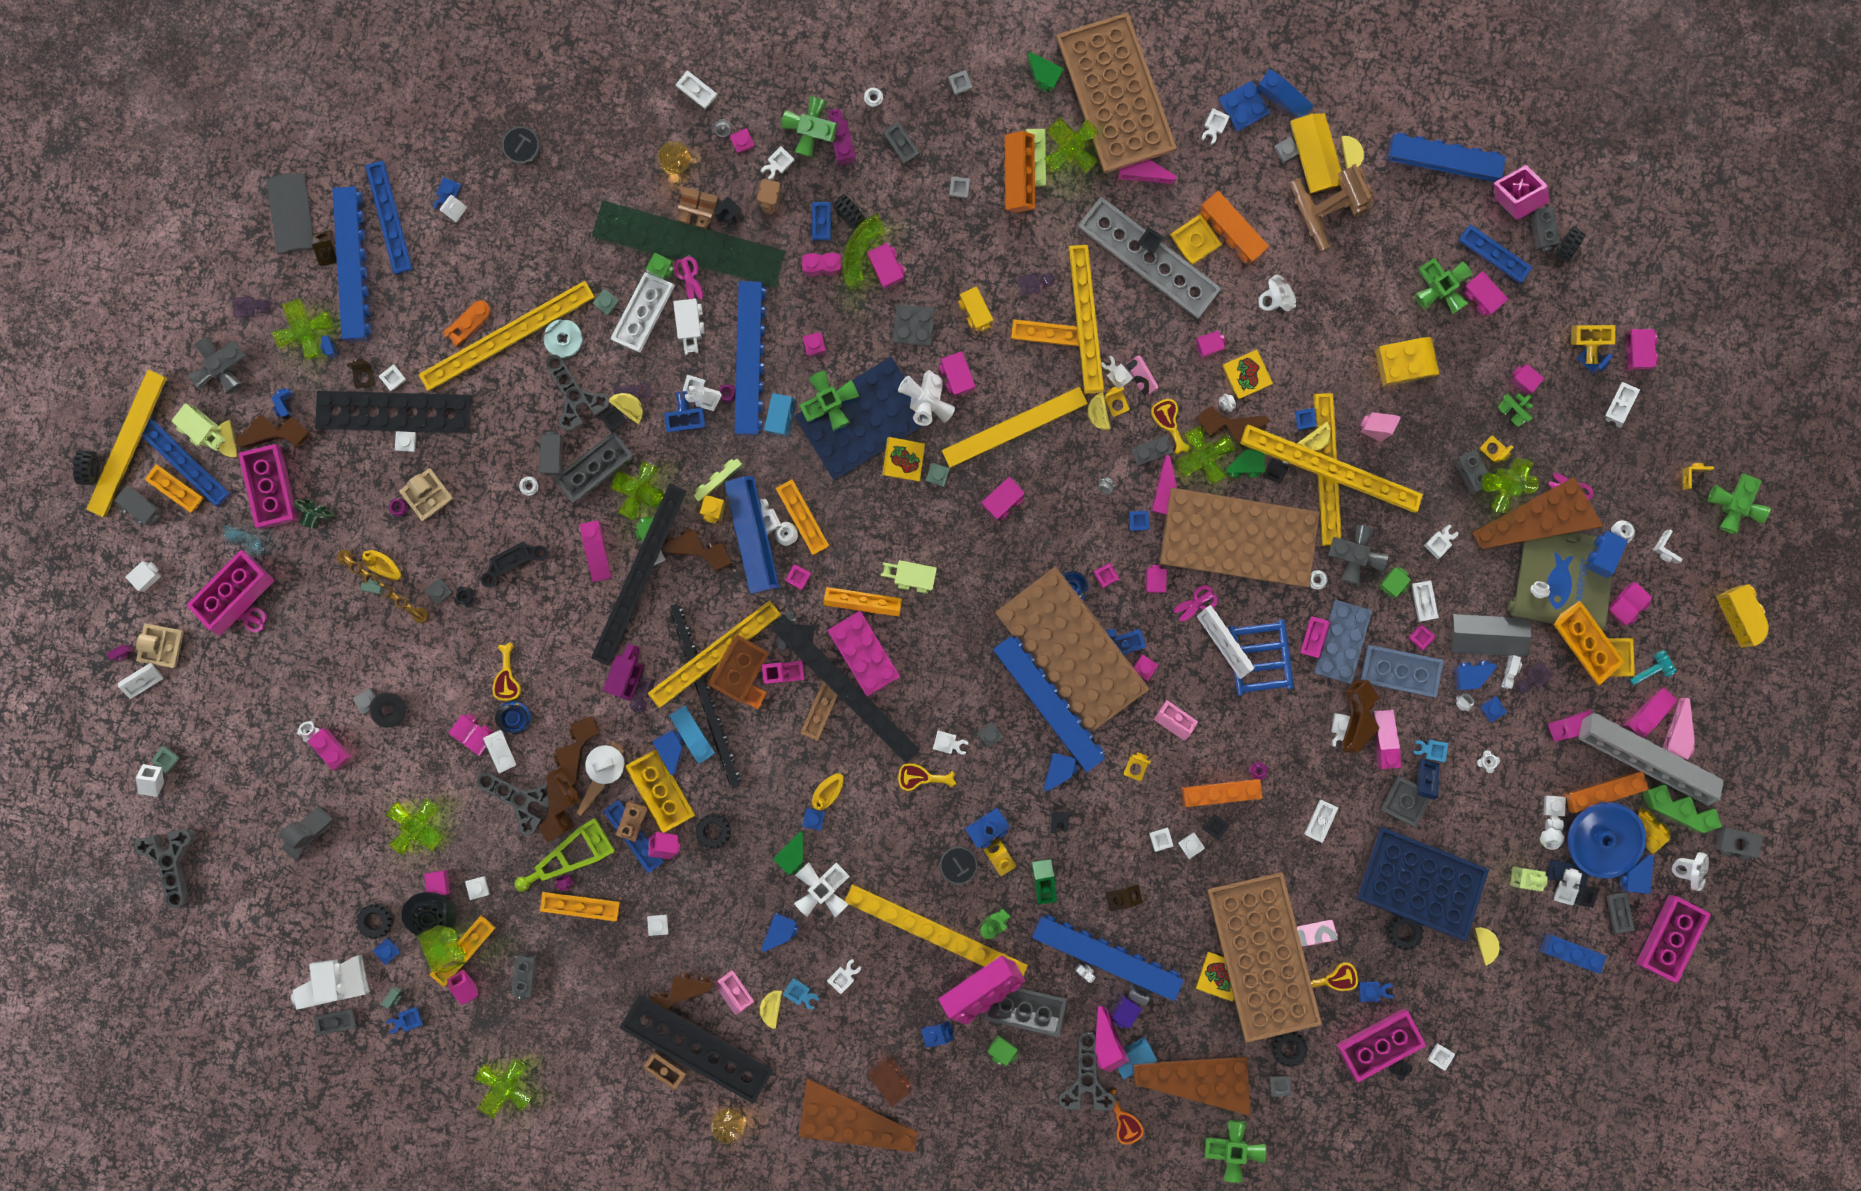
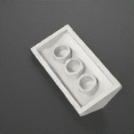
[610,272,675,353]

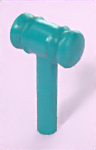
[1630,650,1677,686]

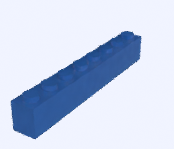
[332,186,371,342]
[735,281,766,436]
[993,636,1105,773]
[1031,914,1184,1001]

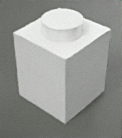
[125,561,161,592]
[136,764,164,797]

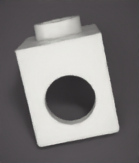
[1653,529,1683,564]

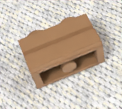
[757,179,782,215]
[643,1050,687,1091]

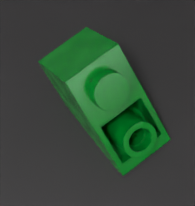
[1224,450,1265,478]

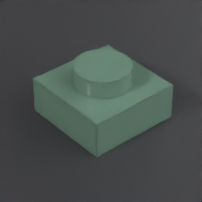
[593,289,620,316]
[926,463,950,487]
[360,580,385,595]
[151,746,180,773]
[381,986,403,1009]

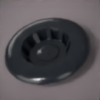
[401,892,456,939]

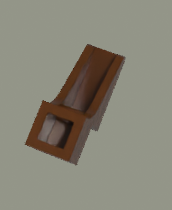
[1195,406,1270,445]
[235,415,312,449]
[661,529,733,573]
[1342,680,1380,753]
[554,716,601,786]
[538,767,580,843]
[645,972,714,1020]

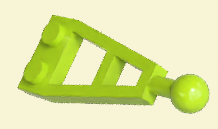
[514,818,615,892]

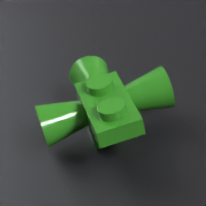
[781,96,838,157]
[1415,258,1473,315]
[799,370,859,431]
[1708,473,1770,535]
[1204,1120,1266,1183]

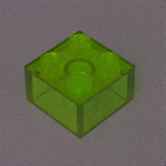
[417,925,466,973]

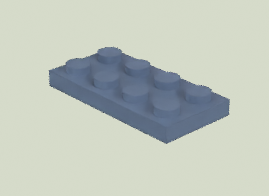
[1314,600,1372,684]
[1360,645,1444,698]

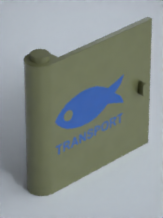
[1507,532,1613,632]

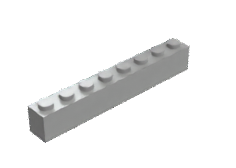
[1578,713,1724,806]

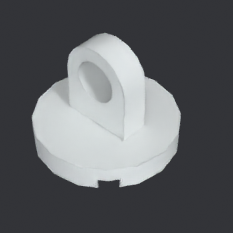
[1259,275,1296,311]
[585,745,625,784]
[1672,852,1709,891]

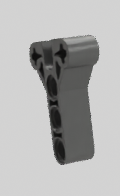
[546,355,611,432]
[477,773,549,835]
[279,806,334,861]
[135,829,196,908]
[1059,1032,1117,1111]

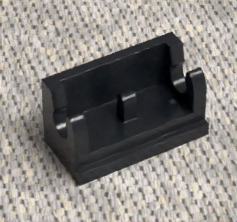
[713,196,744,228]
[1048,811,1071,834]

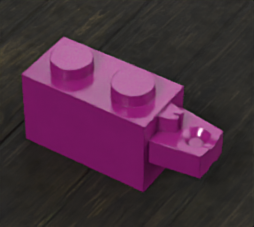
[829,109,856,166]
[603,644,645,701]

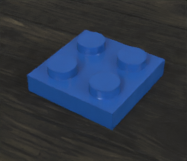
[1218,80,1270,132]

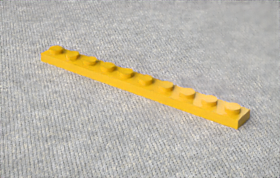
[418,281,595,392]
[1240,425,1423,513]
[845,884,1028,975]

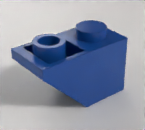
[1454,660,1497,691]

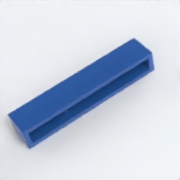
[1386,133,1506,182]
[725,476,779,594]

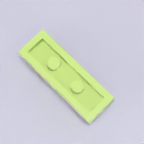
[1026,129,1046,187]
[694,459,743,503]

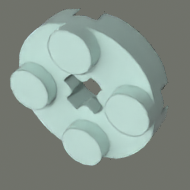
[544,320,583,359]

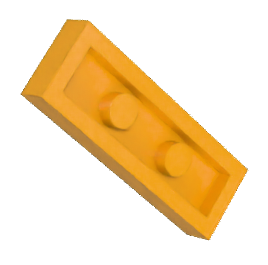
[144,464,204,513]

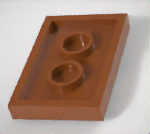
[707,634,770,703]

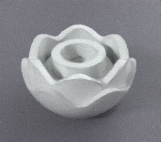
[1611,520,1635,543]
[774,522,798,546]
[1539,828,1565,850]

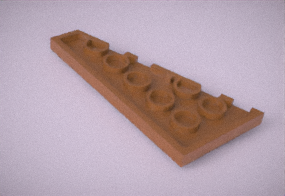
[1472,477,1603,550]
[1132,1056,1250,1116]
[799,1078,917,1152]

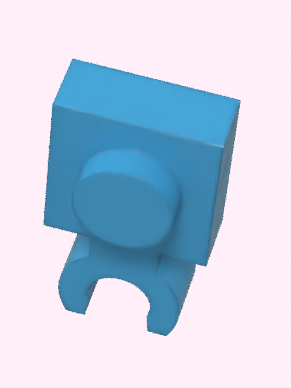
[1412,740,1449,762]
[783,977,819,1010]

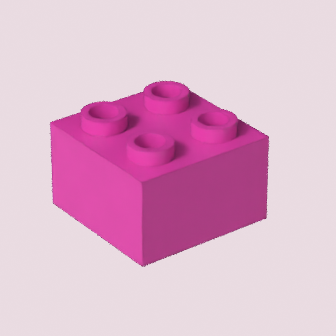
[1494,165,1549,220]

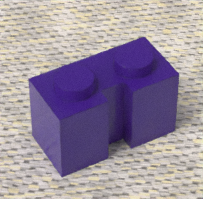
[1110,994,1142,1029]

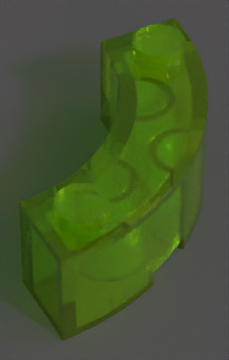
[842,213,885,291]

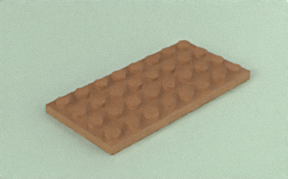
[1056,12,1177,174]
[1159,488,1320,588]
[995,566,1149,733]
[1207,872,1322,1043]

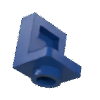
[271,388,294,419]
[921,1021,954,1048]

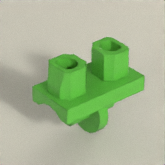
[1498,393,1533,427]
[980,909,1010,940]

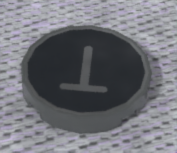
[502,126,540,165]
[940,846,978,885]

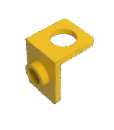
[1104,386,1130,417]
[1480,436,1513,464]
[1682,463,1714,490]
[1123,752,1151,781]
[983,838,1016,876]

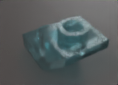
[223,525,264,557]

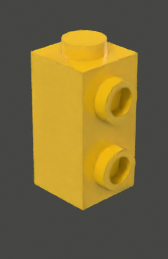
[958,286,993,332]
[700,495,727,524]

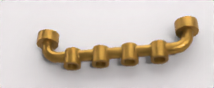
[337,550,429,623]

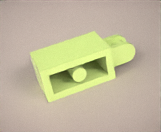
[172,403,226,451]
[881,560,937,594]
[1510,867,1547,891]

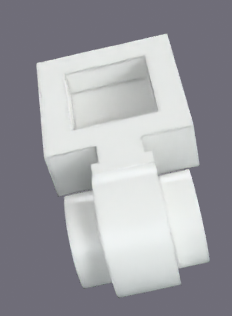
[1544,796,1566,832]
[1554,868,1582,906]

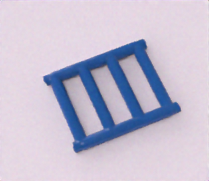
[1228,619,1294,696]

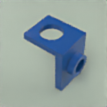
[1576,347,1613,373]

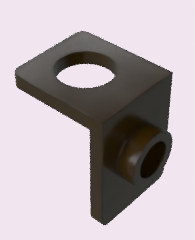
[312,230,337,266]
[347,359,374,389]
[1106,884,1143,911]

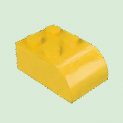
[1375,337,1440,387]
[1715,584,1769,648]

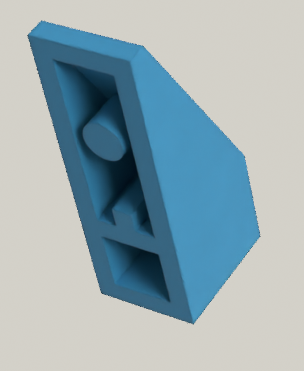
[669,705,716,764]

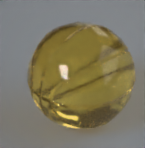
[657,141,691,175]
[710,1109,745,1144]

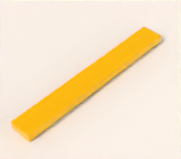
[1068,244,1104,394]
[86,369,167,517]
[942,387,1088,468]
[1313,393,1342,546]
[647,600,781,708]

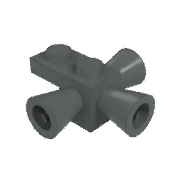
[188,337,246,395]
[1328,525,1388,585]

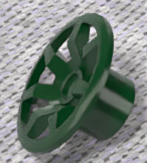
[293,499,335,529]

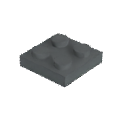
[893,304,935,347]
[1380,776,1430,828]

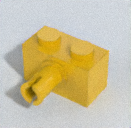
[1571,325,1616,364]

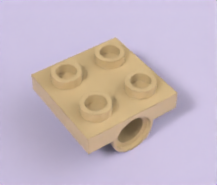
[399,468,454,522]
[136,623,184,668]

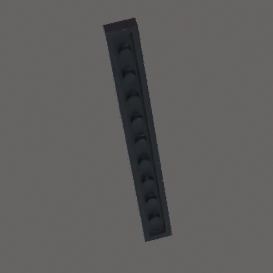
[591,483,687,666]
[668,604,741,789]
[770,614,920,763]

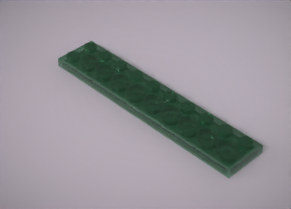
[592,200,785,288]

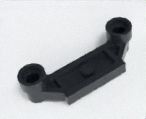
[481,541,549,588]

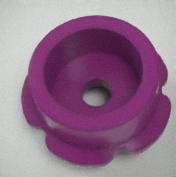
[719,384,736,403]
[389,498,408,517]
[1249,762,1268,780]
[555,875,573,891]

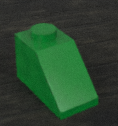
[1027,52,1064,93]
[773,831,804,875]
[1032,859,1057,905]

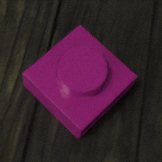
[107,644,133,662]

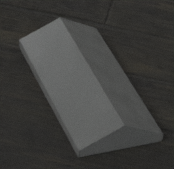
[266,174,313,254]
[554,431,634,504]
[1451,614,1531,657]
[983,988,1067,1038]

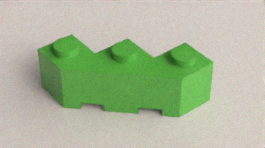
[1642,784,1722,833]

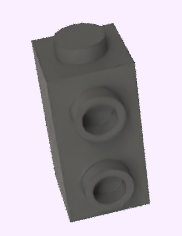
[1530,206,1560,252]
[539,432,563,476]
[114,486,162,526]
[511,955,537,1000]

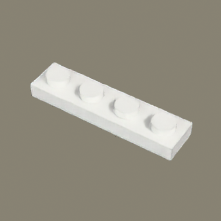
[1197,605,1255,679]

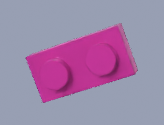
[1300,616,1331,659]

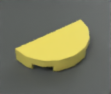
[1341,136,1364,169]
[1088,392,1111,430]
[609,393,643,424]
[214,420,239,458]
[1296,422,1331,451]
[1474,927,1500,966]
[760,990,782,1029]

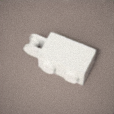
[673,298,705,355]

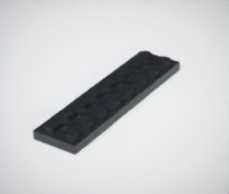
[315,391,471,434]
[619,993,774,1104]

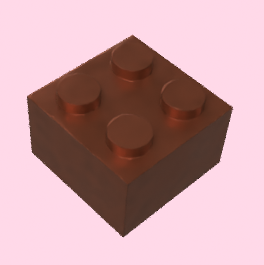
[868,1056,911,1107]

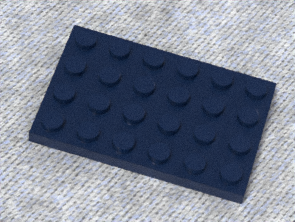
[794,356,923,481]
[1356,827,1489,942]

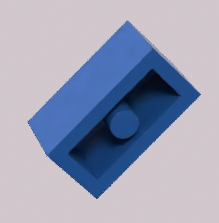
[1586,531,1628,578]

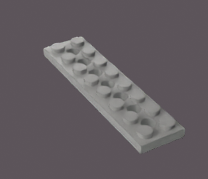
[1077,197,1222,319]

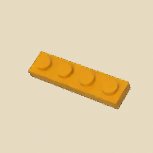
[1011,319,1079,347]
[776,479,829,555]
[823,587,902,616]
[540,892,620,922]
[429,915,496,988]

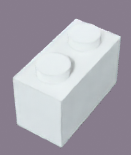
[309,959,344,1003]

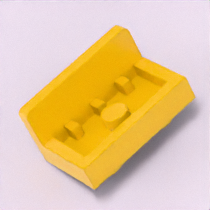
[1637,807,1671,854]

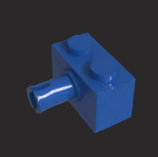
[664,391,706,433]
[965,807,1010,849]

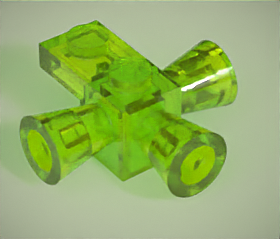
[1044,117,1099,173]
[272,298,334,360]
[1174,426,1235,486]
[1482,458,1538,513]
[610,460,664,521]
[385,798,445,856]
[473,1058,533,1119]

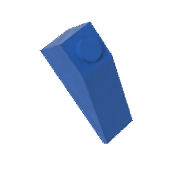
[1257,69,1314,118]

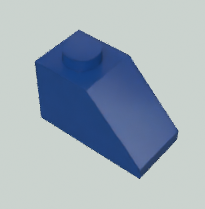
[652,730,684,775]
[1043,753,1078,791]
[1620,854,1654,894]
[761,913,799,952]

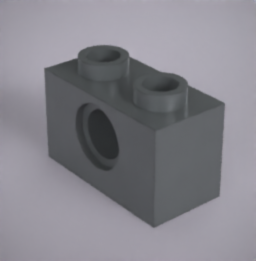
[1454,449,1493,494]
[1715,827,1763,861]

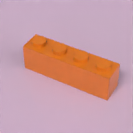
[1004,131,1035,213]
[1199,190,1269,265]
[1563,771,1649,813]
[1181,779,1263,807]

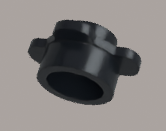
[454,586,475,607]
[1389,1059,1412,1081]

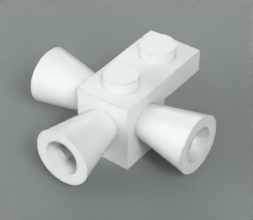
[898,370,955,426]
[794,862,850,917]

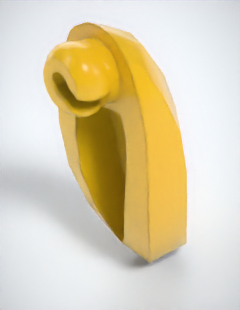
[362,550,402,581]
[812,773,844,810]

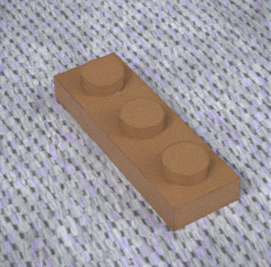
[800,682,838,741]

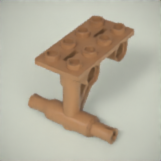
[1289,163,1373,252]

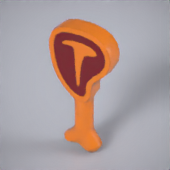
[1105,1088,1144,1145]

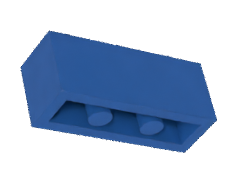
[1540,933,1607,974]

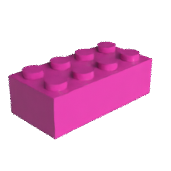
[238,444,299,530]
[186,550,275,636]
[827,611,900,697]
[1635,895,1711,984]
[938,956,1026,1024]
[1335,1009,1426,1082]

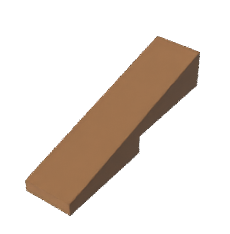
[577,741,626,816]

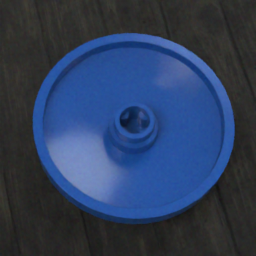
[1567,802,1646,878]

